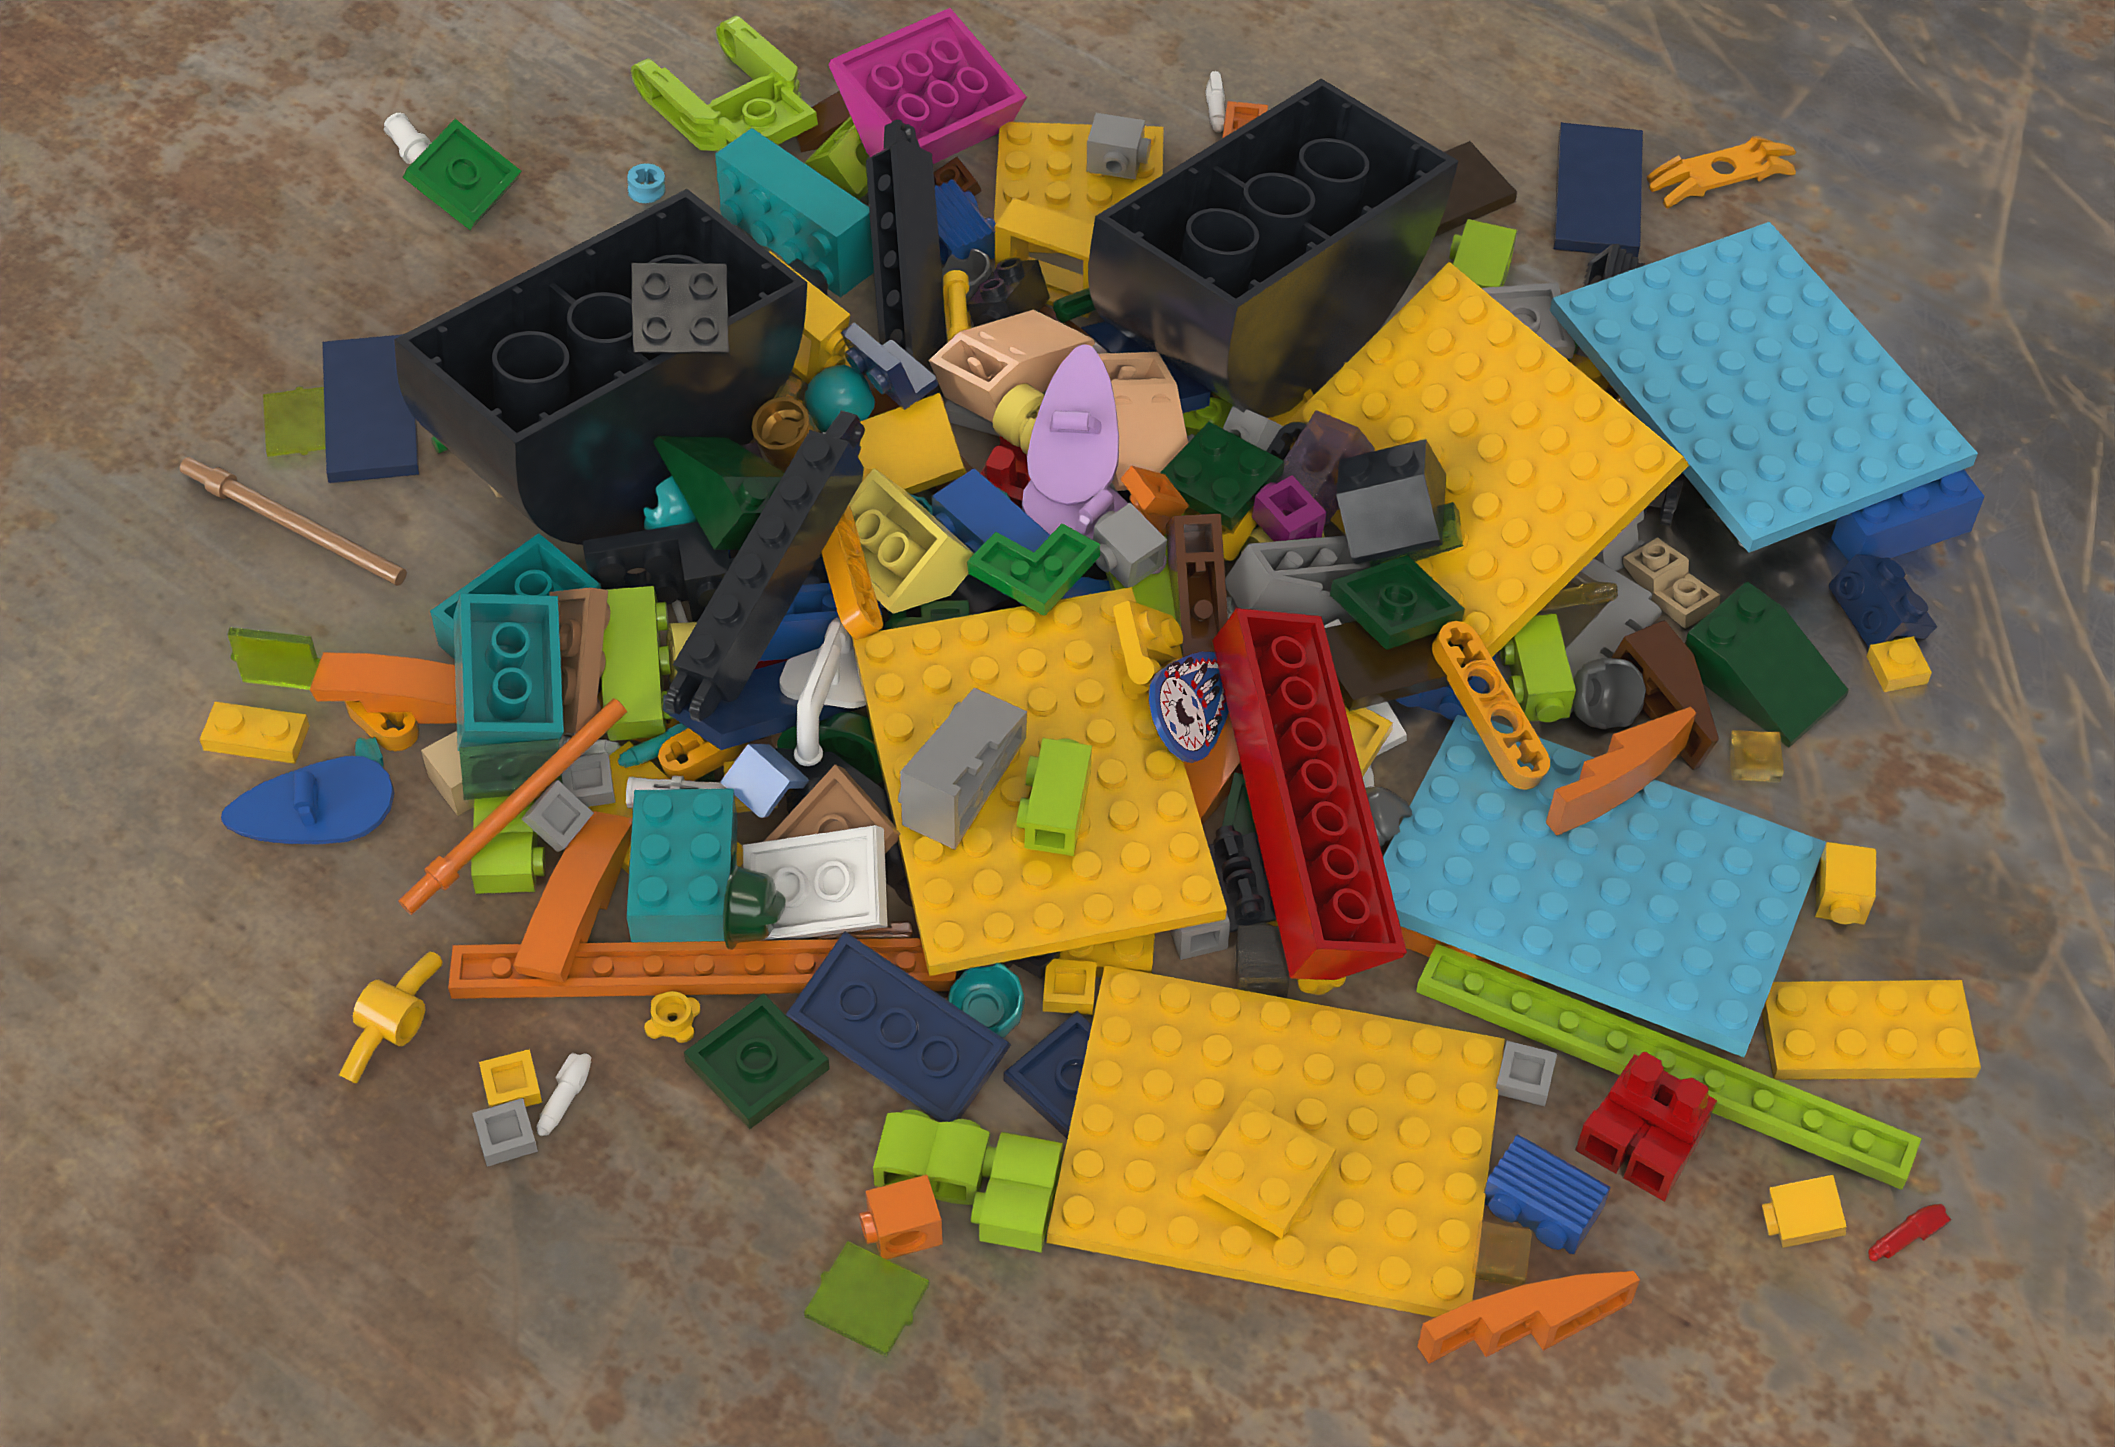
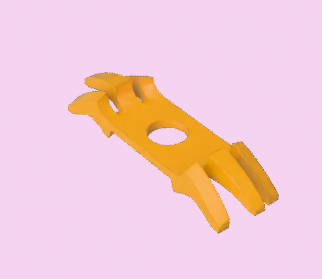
[1646,136,1796,209]

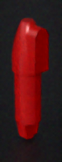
[1868,1204,1951,1262]

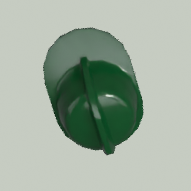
[777,712,884,784]
[723,851,786,950]

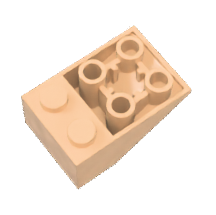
[929,310,1095,423]
[1098,352,1188,491]

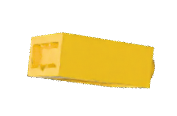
[995,198,1094,318]
[769,251,850,384]

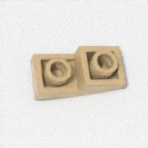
[1623,537,1720,629]

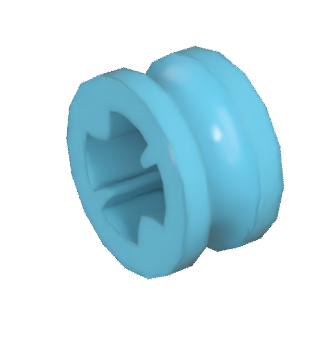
[627,164,665,203]

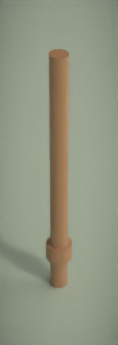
[180,457,407,586]

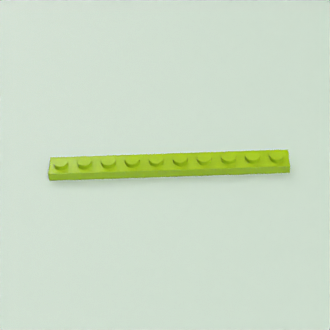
[1416,943,1922,1190]

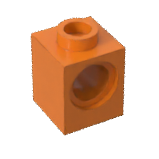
[859,1175,943,1261]

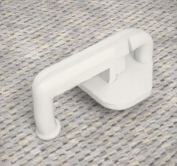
[780,618,866,766]

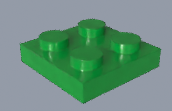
[402,119,522,230]

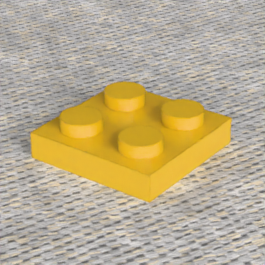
[1190,1098,1336,1239]

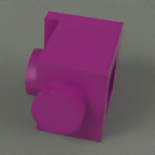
[1252,475,1327,542]

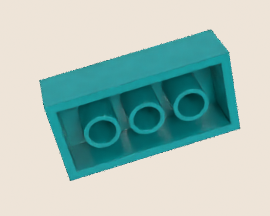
[715,128,874,298]

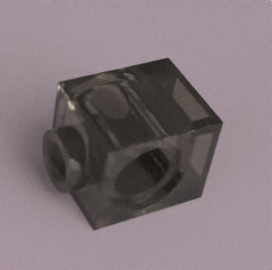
[1235,923,1290,998]

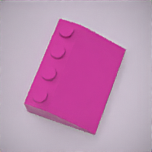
[828,8,1027,164]

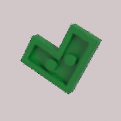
[967,523,1100,616]

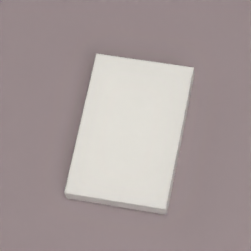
[743,825,888,941]

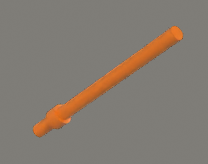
[398,698,627,915]

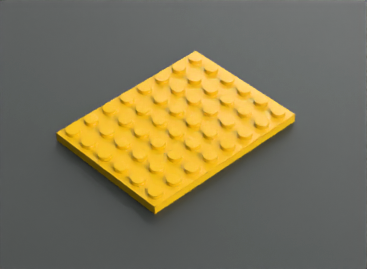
[1282,262,1689,657]
[852,587,1227,976]
[1046,965,1505,1318]

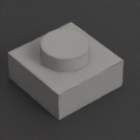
[561,752,615,807]
[521,780,594,852]
[1495,1041,1557,1106]
[472,1098,538,1167]

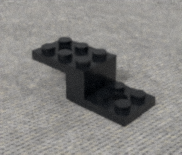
[582,521,829,623]

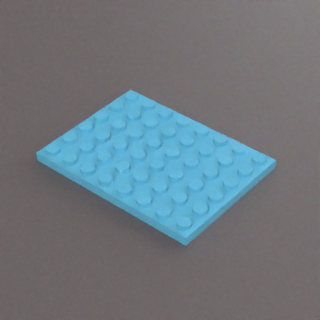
[1550,222,1978,553]
[1383,715,1826,1057]

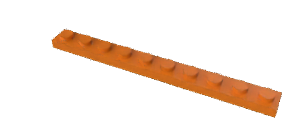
[448,938,956,999]

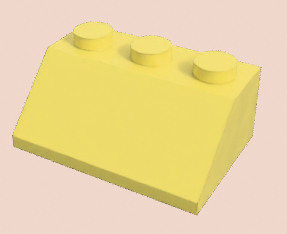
[849,468,974,614]

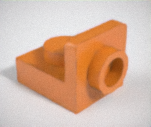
[1120,465,1189,536]

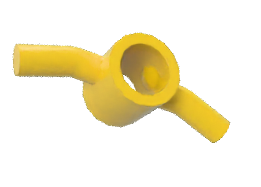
[339,951,443,1084]

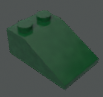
[653,436,784,550]
[1685,581,1849,748]

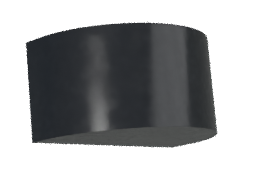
[1088,78,1459,418]
[394,189,808,545]

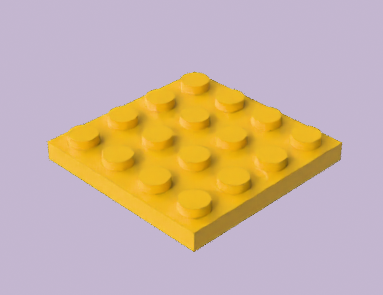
[994,122,1164,253]

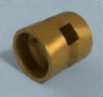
[752,397,820,473]

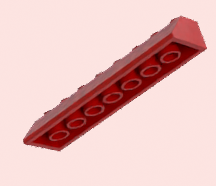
[1212,608,1407,980]

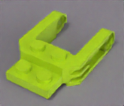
[631,16,818,151]

